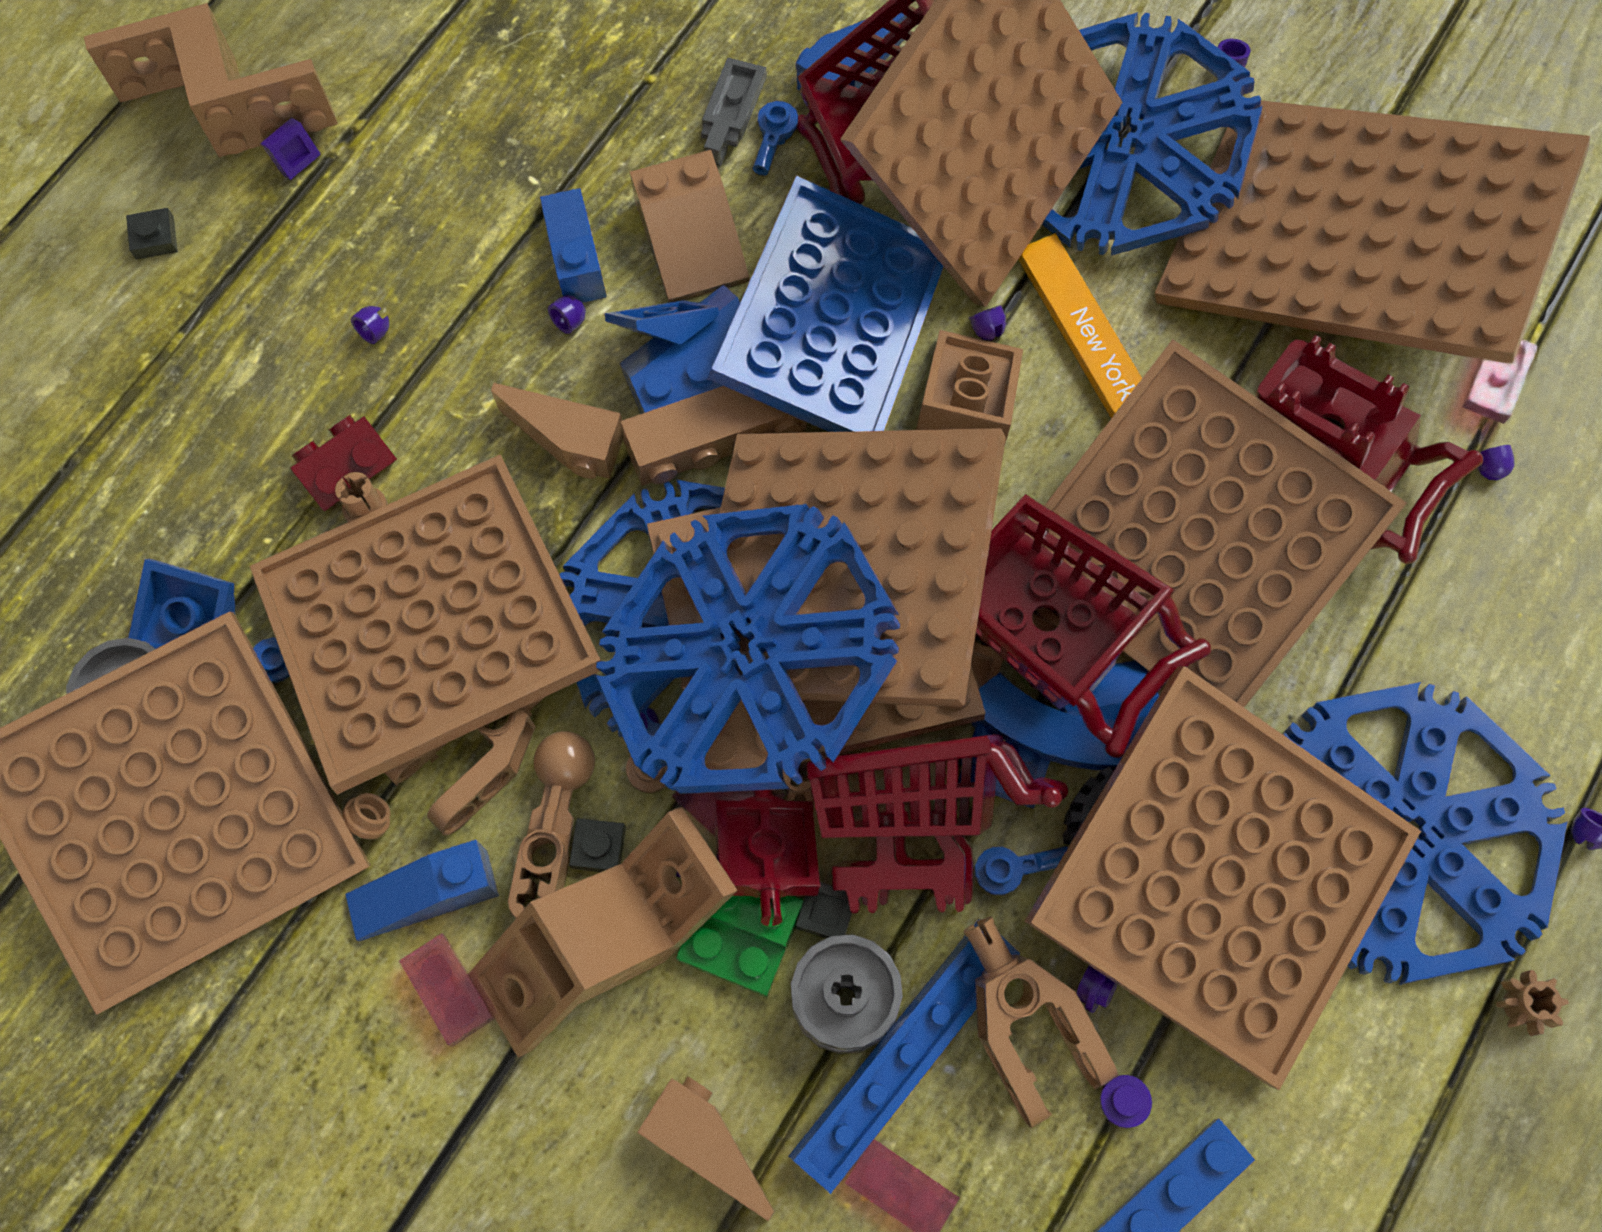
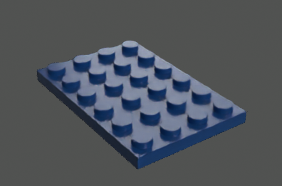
[708,176,944,432]

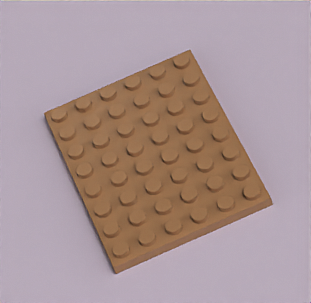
[1155,100,1591,365]

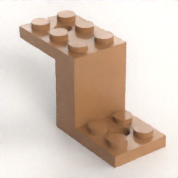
[84,3,338,158]
[468,807,738,1058]

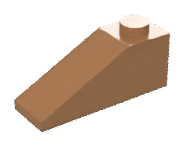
[491,383,623,479]
[637,1076,775,1221]

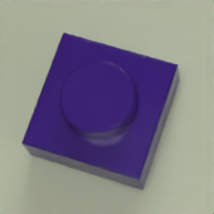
[260,117,321,180]

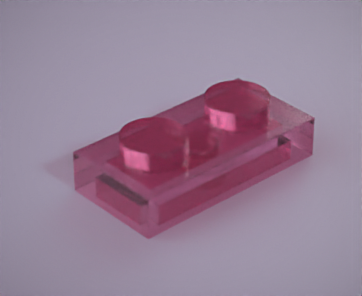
[1462,339,1538,424]
[399,933,495,1047]
[845,1139,960,1232]

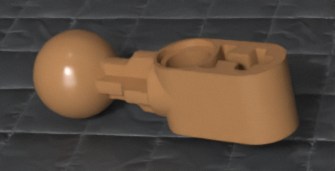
[508,731,595,918]

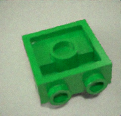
[676,896,804,998]

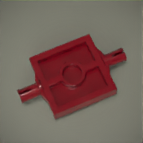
[714,790,820,926]

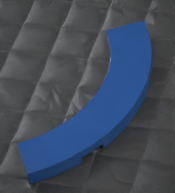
[979,673,1147,771]

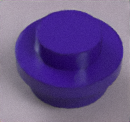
[1076,965,1117,1013]
[1100,1075,1152,1128]

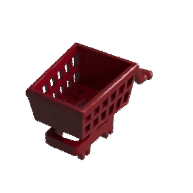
[796,0,935,205]
[1255,335,1483,564]
[975,494,1211,758]
[807,734,1068,914]

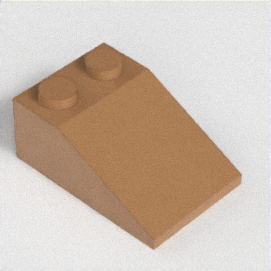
[630,150,750,303]
[916,330,1023,443]

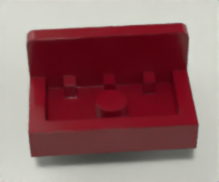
[289,415,397,511]

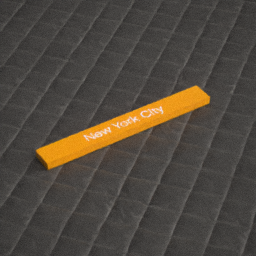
[1018,233,1142,418]

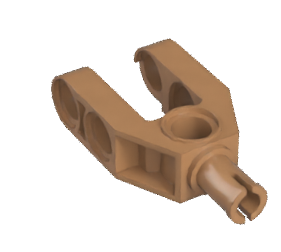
[384,697,545,836]
[964,916,1118,1128]

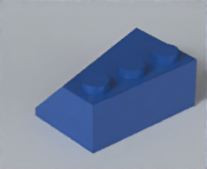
[619,285,740,414]

